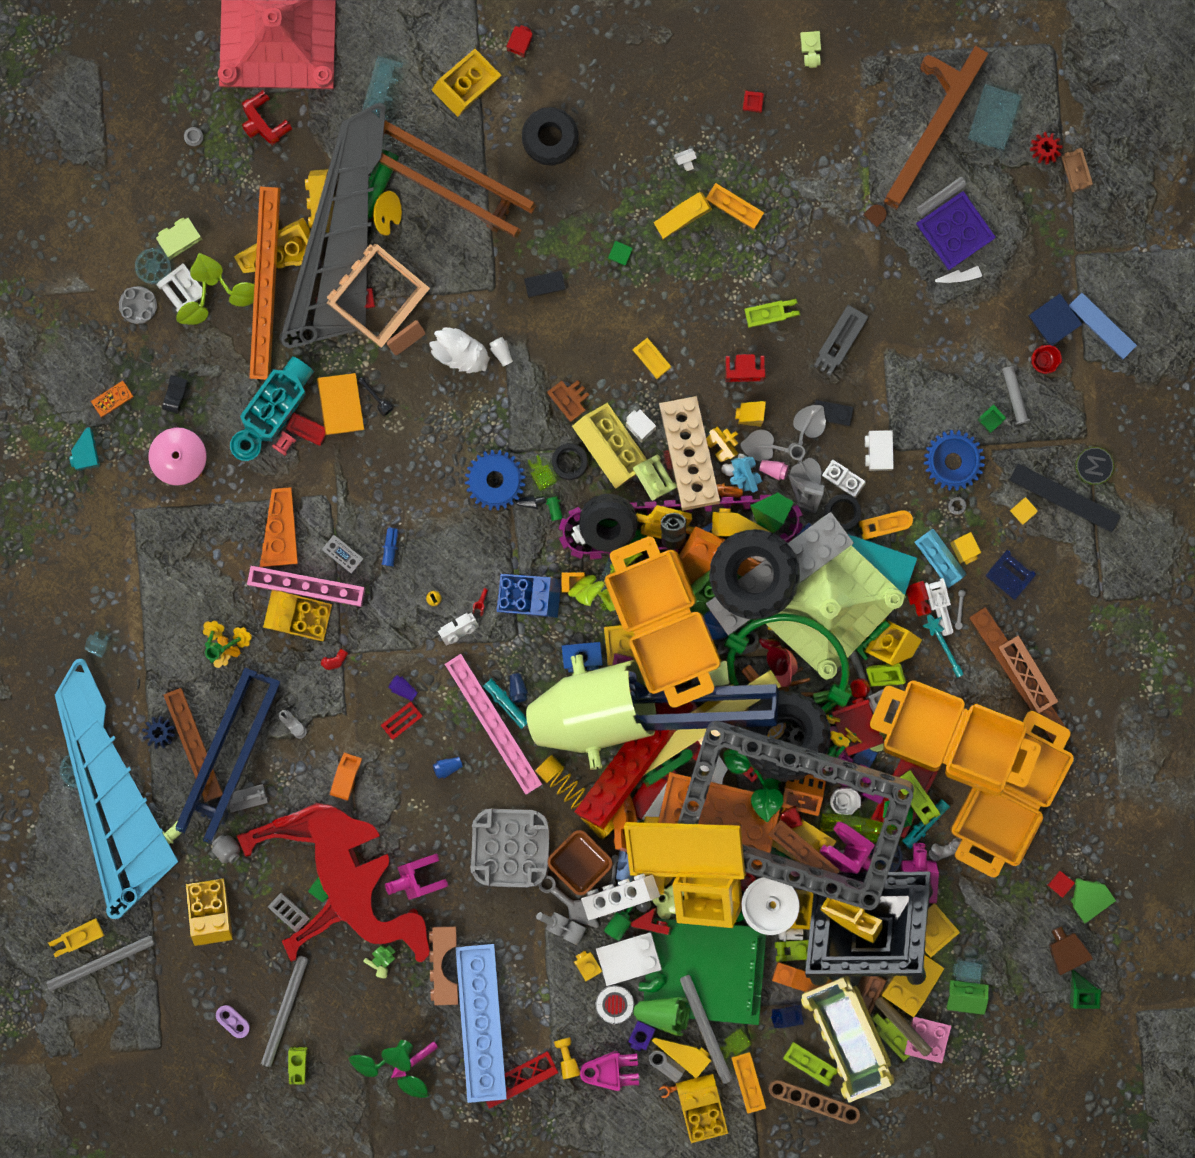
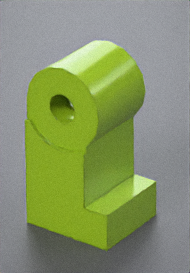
[288,1047,307,1085]

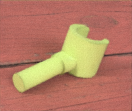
[363,958,388,978]

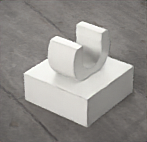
[674,149,696,171]

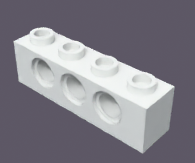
[581,873,660,921]

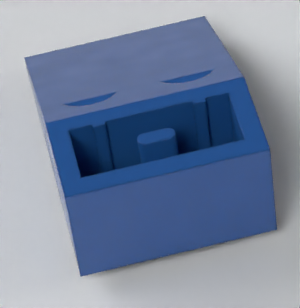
[497,574,562,618]

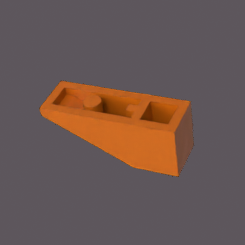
[771,962,832,998]

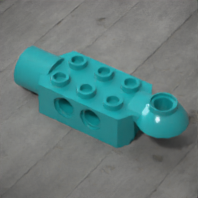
[230,356,314,461]

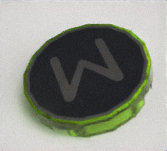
[1075,447,1114,485]

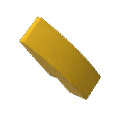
[821,898,882,943]

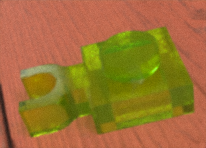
[527,455,557,491]
[720,1028,752,1060]

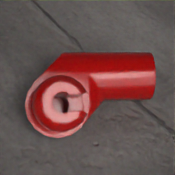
[321,648,348,670]

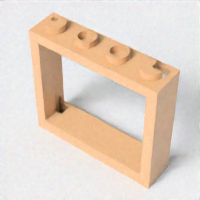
[327,244,430,348]

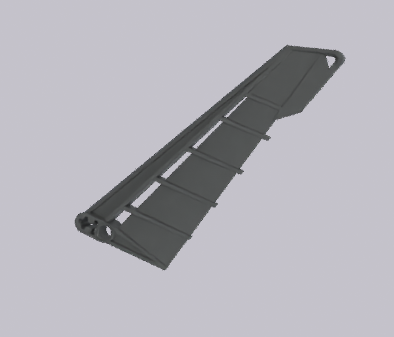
[279,103,386,348]

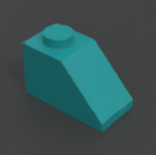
[69,427,100,471]

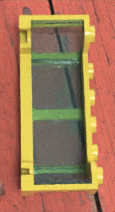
[801,976,894,1102]

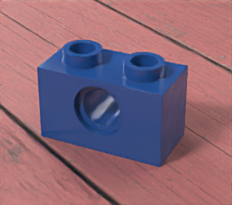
[562,642,602,672]

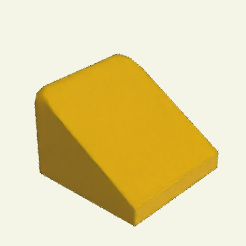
[1010,497,1038,525]

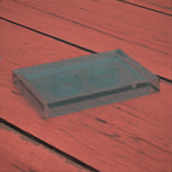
[968,84,1021,151]

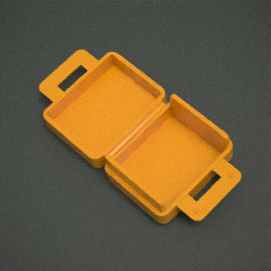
[604,536,721,707]
[870,681,1041,796]
[950,711,1074,878]

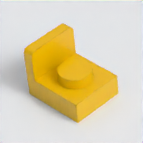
[574,951,602,981]

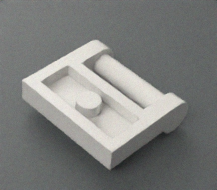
[156,264,207,312]

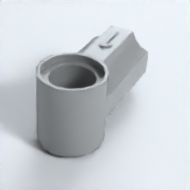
[648,1049,686,1083]

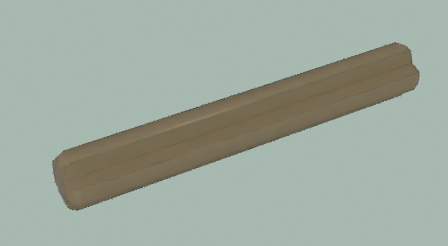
[875,997,932,1056]

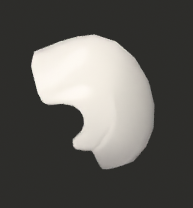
[830,787,861,816]

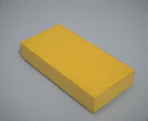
[633,338,672,379]

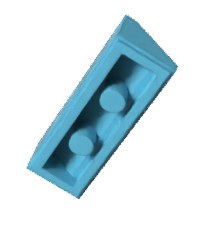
[915,529,967,588]

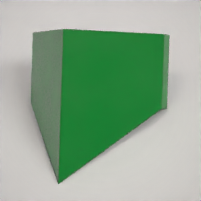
[750,492,794,534]
[1070,969,1101,1009]

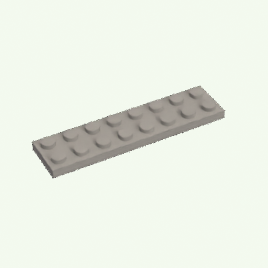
[706,512,854,635]

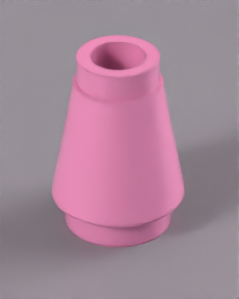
[759,460,789,481]

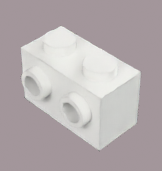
[865,431,893,471]

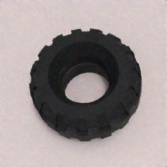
[709,529,800,620]
[742,690,831,782]

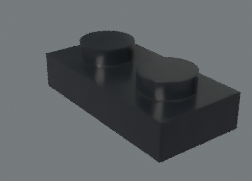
[815,400,853,426]

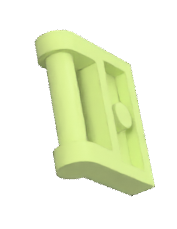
[633,454,677,501]

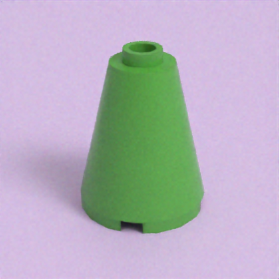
[634,997,690,1036]

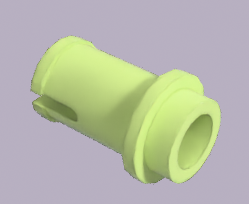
[162,821,181,844]

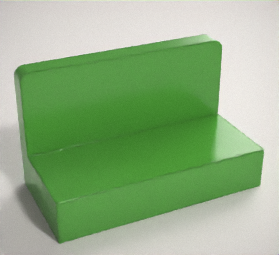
[947,980,989,1015]

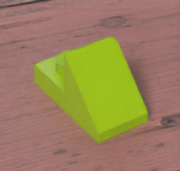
[866,663,906,686]

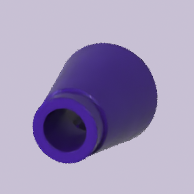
[388,675,418,701]

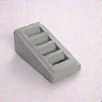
[268,892,310,932]

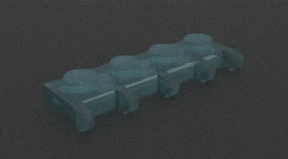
[362,56,403,120]

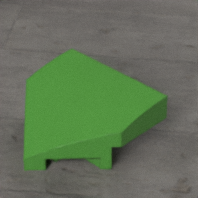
[1071,879,1116,923]

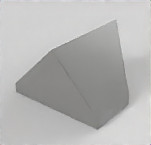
[788,475,824,514]

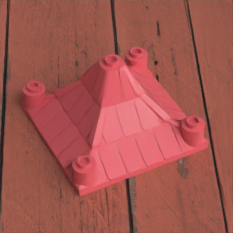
[218,0,336,89]

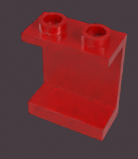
[831,697,884,757]

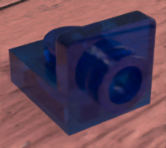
[771,1005,804,1028]

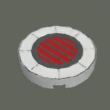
[596,985,634,1024]

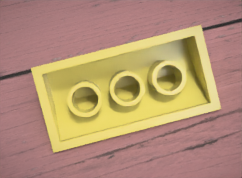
[572,403,647,489]

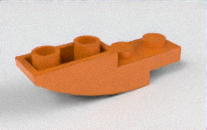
[613,794,637,852]

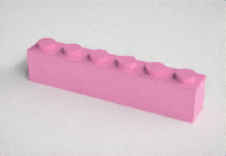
[247,566,366,607]

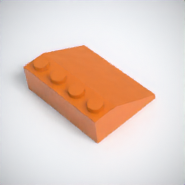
[679,526,762,585]

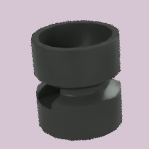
[661,513,687,550]

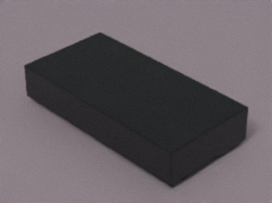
[524,271,565,298]

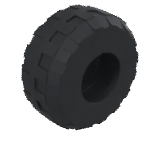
[522,107,579,166]
[579,494,637,552]

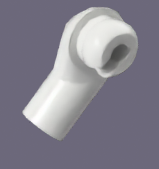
[721,453,747,476]

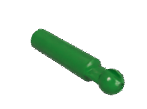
[368,149,399,219]

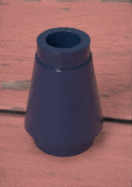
[509,673,529,703]

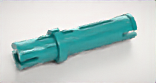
[483,678,527,729]
[902,799,950,849]

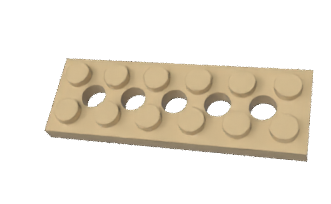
[659,396,720,511]

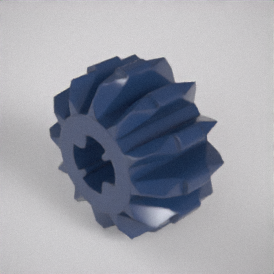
[142,716,175,749]

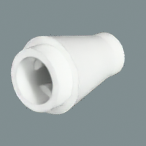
[489,337,513,366]

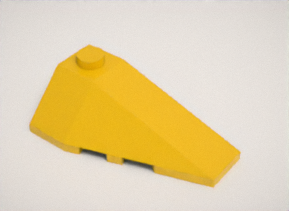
[234,218,311,273]

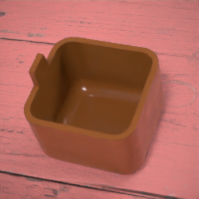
[548,830,612,895]

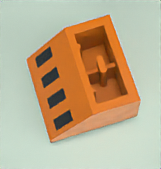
[782,774,826,816]

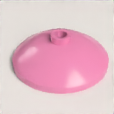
[149,428,207,485]

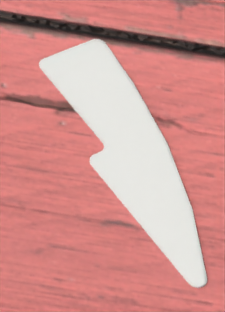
[935,266,982,283]

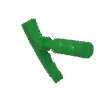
[856,620,891,660]

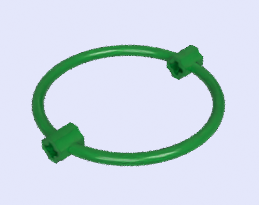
[724,613,852,723]

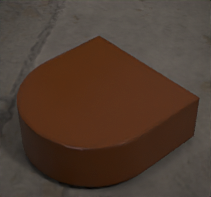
[863,205,886,228]

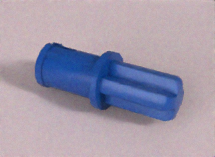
[381,528,398,566]

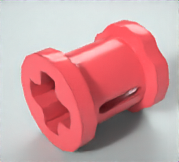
[272,431,296,456]

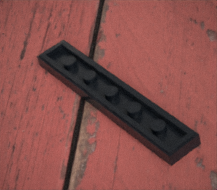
[1009,463,1121,533]

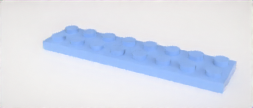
[456,944,507,1103]

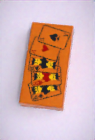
[91,381,134,418]

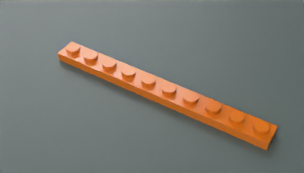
[250,187,281,380]

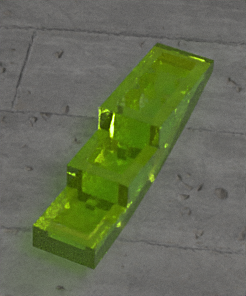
[820,813,897,844]

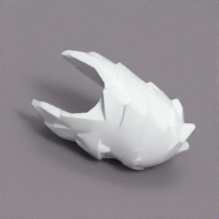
[429,327,490,373]

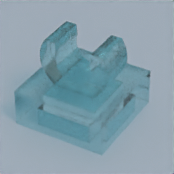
[85,632,108,658]

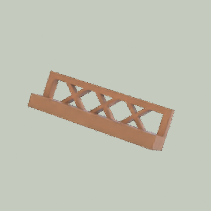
[999,636,1058,713]

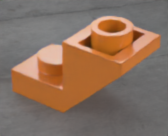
[330,753,362,801]

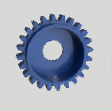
[923,430,985,491]
[465,450,526,511]

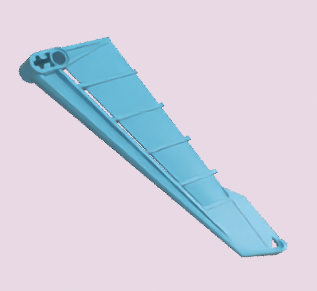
[55,659,178,919]

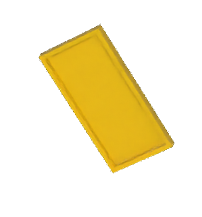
[624,822,745,879]

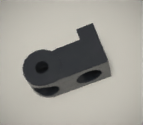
[162,375,189,414]

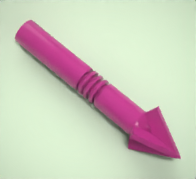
[391,1042,438,1078]

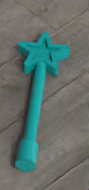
[923,614,964,678]

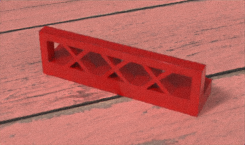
[486,1051,558,1109]

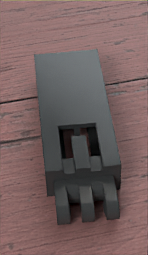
[814,305,868,376]

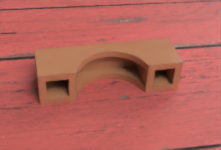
[429,926,458,1005]

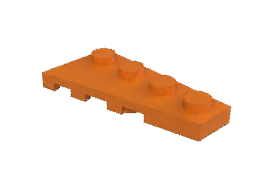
[259,487,298,567]

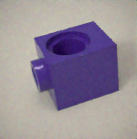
[628,1020,655,1051]

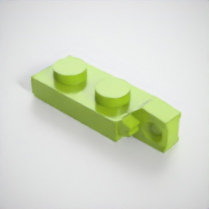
[871,1013,910,1061]

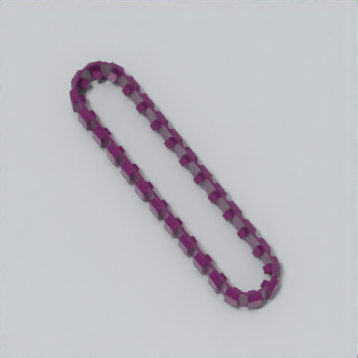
[558,495,803,560]

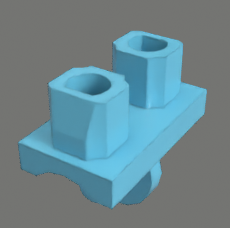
[730,457,762,492]

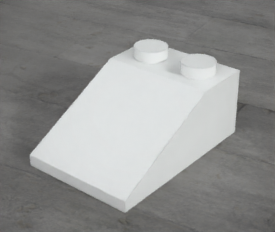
[596,932,662,986]

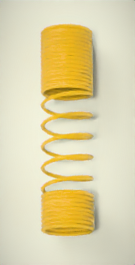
[535,755,614,840]

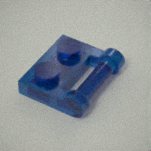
[985,550,1036,600]

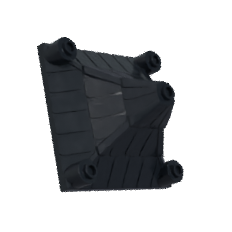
[805,871,933,986]

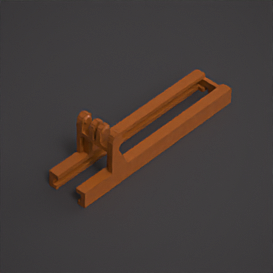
[883,46,988,210]
[378,121,536,239]

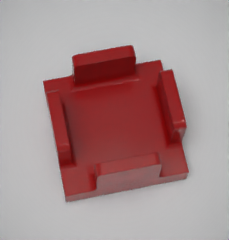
[725,354,765,382]

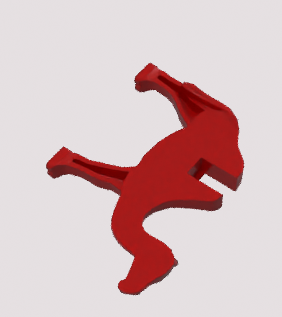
[237,803,430,962]

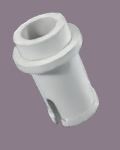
[779,928,803,942]

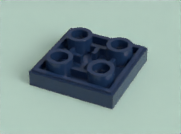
[1028,294,1082,346]

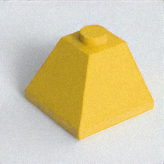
[865,619,922,666]

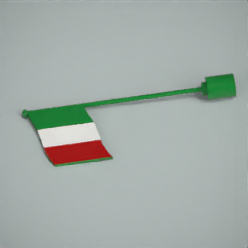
[603,779,667,941]

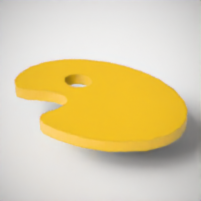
[373,191,402,236]

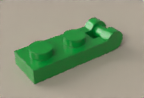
[644,749,693,787]

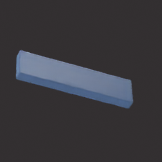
[1069,293,1137,360]

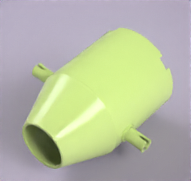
[526,655,656,770]

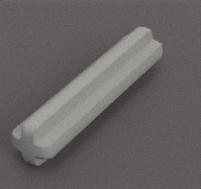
[916,177,966,216]

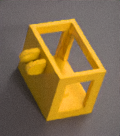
[672,877,742,928]

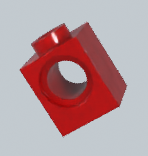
[506,25,533,57]

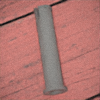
[1002,366,1030,425]

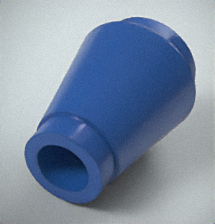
[433,757,463,779]

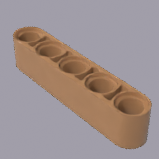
[768,1079,860,1124]

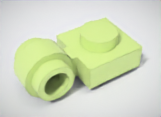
[800,31,821,68]

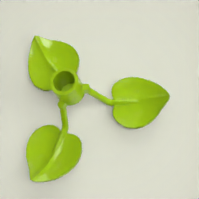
[176,253,255,325]
[568,552,643,611]

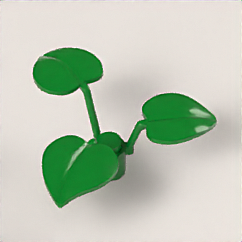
[723,749,784,822]
[348,1040,430,1098]

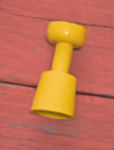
[554,1037,580,1079]

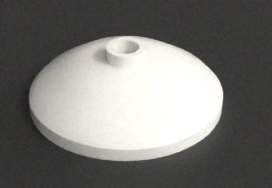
[742,877,800,935]

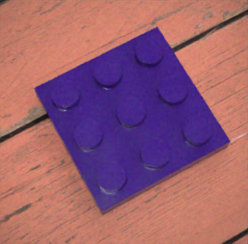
[916,191,996,271]

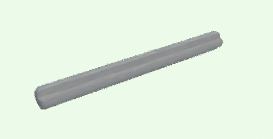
[46,936,154,991]
[261,956,308,1067]
[680,975,732,1084]

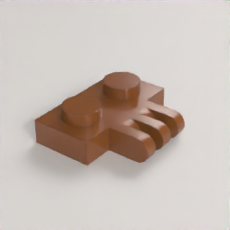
[547,380,590,423]

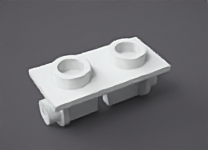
[438,613,479,646]

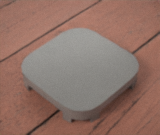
[470,808,550,888]

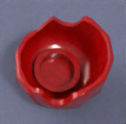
[1031,345,1062,374]

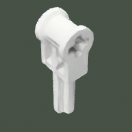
[924,578,953,636]

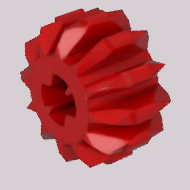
[1029,132,1063,165]

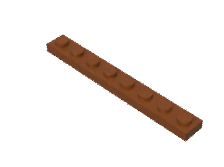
[969,607,1071,743]

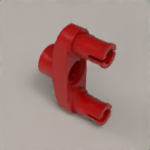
[242,90,292,145]

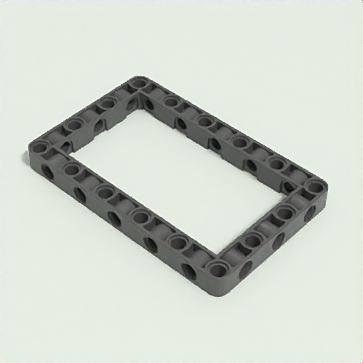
[677,721,914,910]

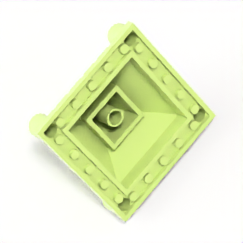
[766,545,906,680]

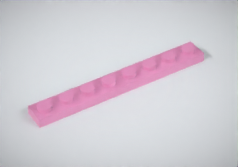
[445,654,542,794]

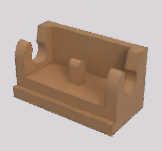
[1061,148,1093,193]

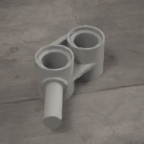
[536,912,587,945]

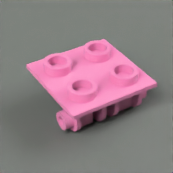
[904,1017,951,1063]

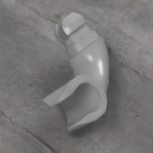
[279,710,307,739]
[928,837,962,861]

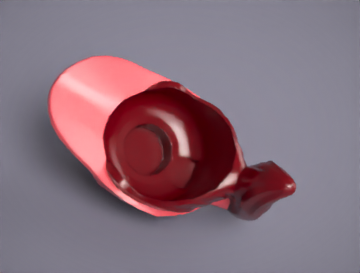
[759,638,798,687]

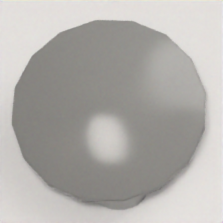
[119,286,157,324]

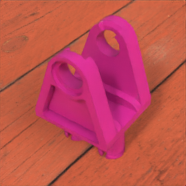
[820,822,875,874]
[901,843,939,903]
[385,853,448,900]
[580,1051,639,1091]

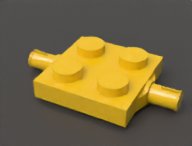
[636,505,694,539]

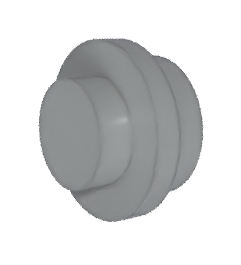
[184,127,203,146]

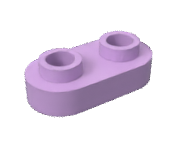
[216,1005,250,1038]

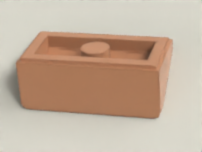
[386,320,425,356]
[849,976,887,1014]

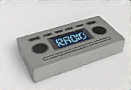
[322,535,364,574]

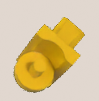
[706,427,739,462]

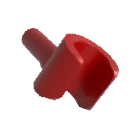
[473,588,488,616]

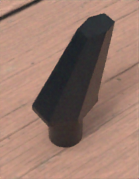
[515,496,546,510]

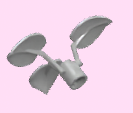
[741,405,826,484]

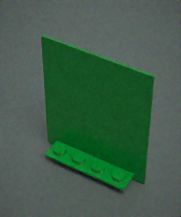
[644,918,766,1025]

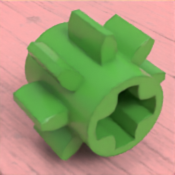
[372,944,396,968]

